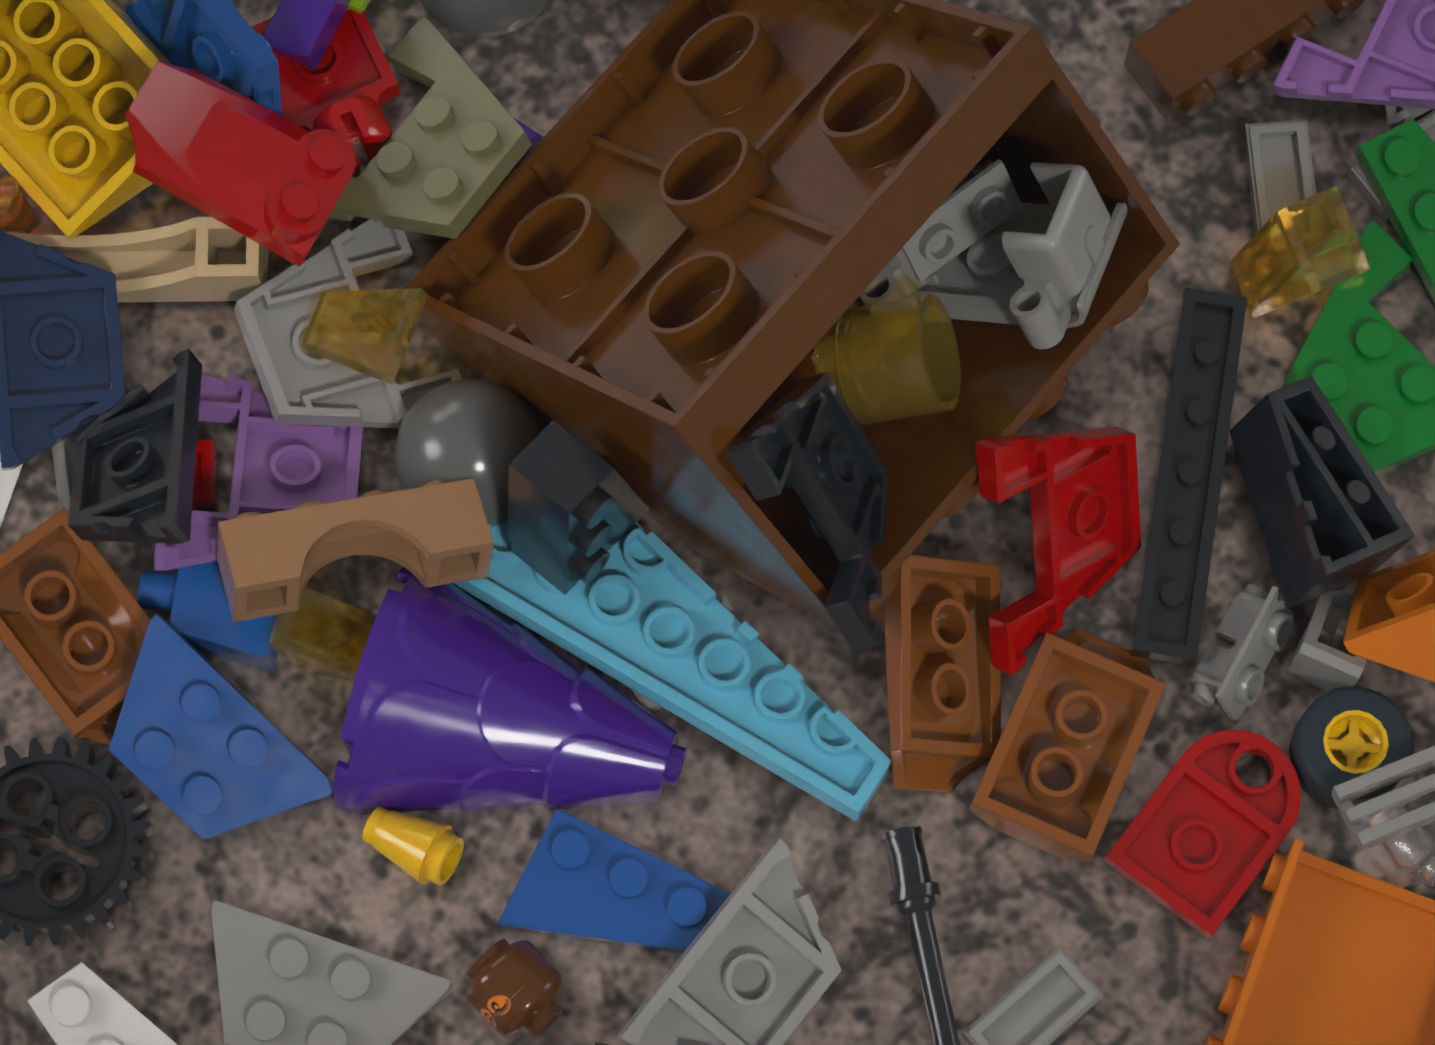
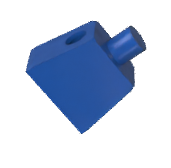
[138,561,285,672]

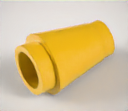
[362,806,464,886]

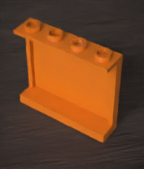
[1205,838,1435,1045]

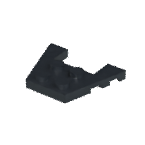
[727,372,889,652]

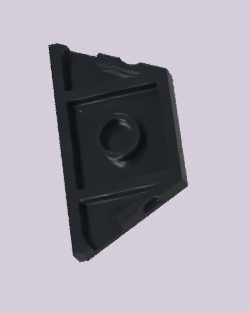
[68,349,202,544]

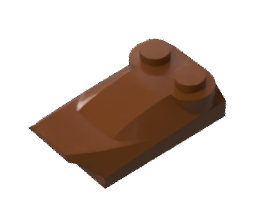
[0,507,150,746]
[872,555,1001,792]
[969,628,1166,863]

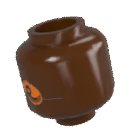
[466,938,564,1038]

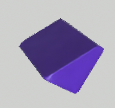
[263,0,351,71]

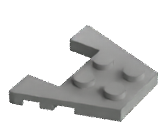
[234,219,462,428]

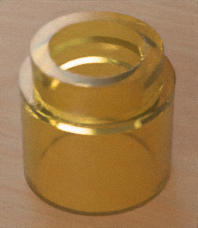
[814,294,961,425]

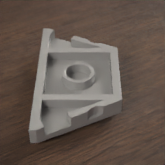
[616,839,842,1045]
[211,900,453,1045]

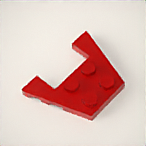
[976,427,1141,675]

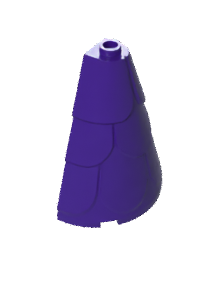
[333,567,687,815]

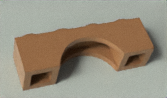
[216,478,494,622]

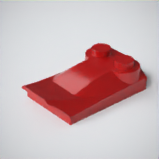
[125,60,360,267]

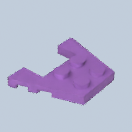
[1273,0,1435,109]
[154,373,363,571]

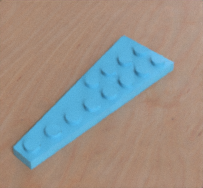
[453,520,892,822]

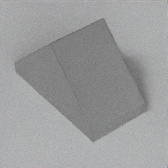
[1286,589,1367,692]

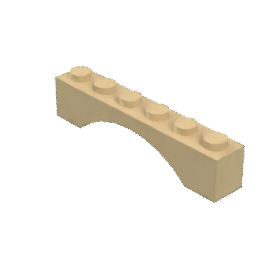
[4,217,269,303]

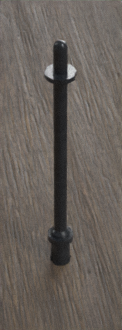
[881,826,960,1045]

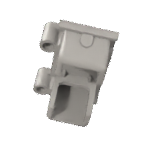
[859,162,1128,349]

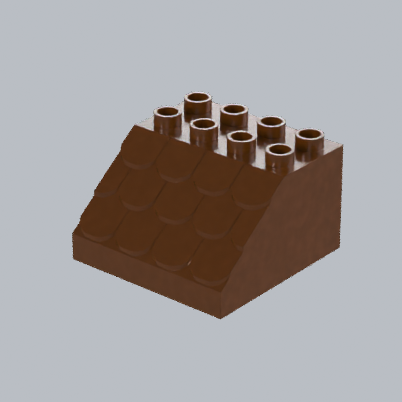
[399,0,1180,627]

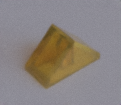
[301,288,428,385]
[268,587,377,682]

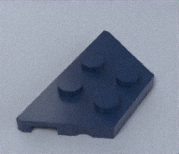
[0,228,126,471]

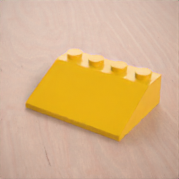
[0,0,171,239]

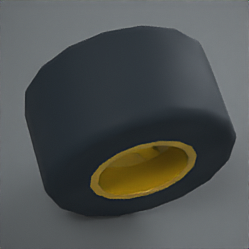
[1289,686,1414,810]

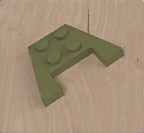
[329,16,532,239]

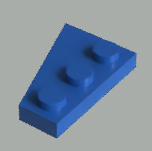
[497,808,730,954]

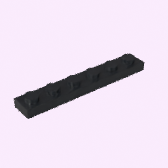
[1130,288,1247,666]

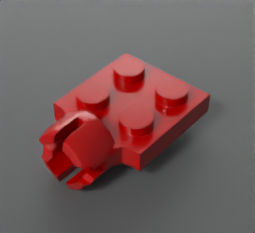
[251,8,401,174]

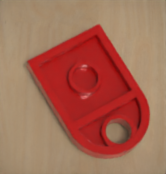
[1104,730,1301,940]

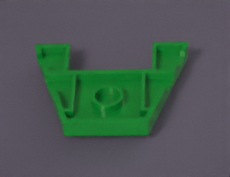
[1281,220,1435,475]

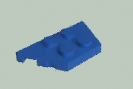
[125,0,283,117]
[109,612,334,840]

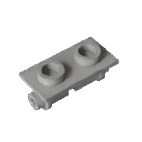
[902,159,1023,282]
[1189,584,1294,724]

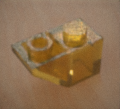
[1230,186,1371,318]

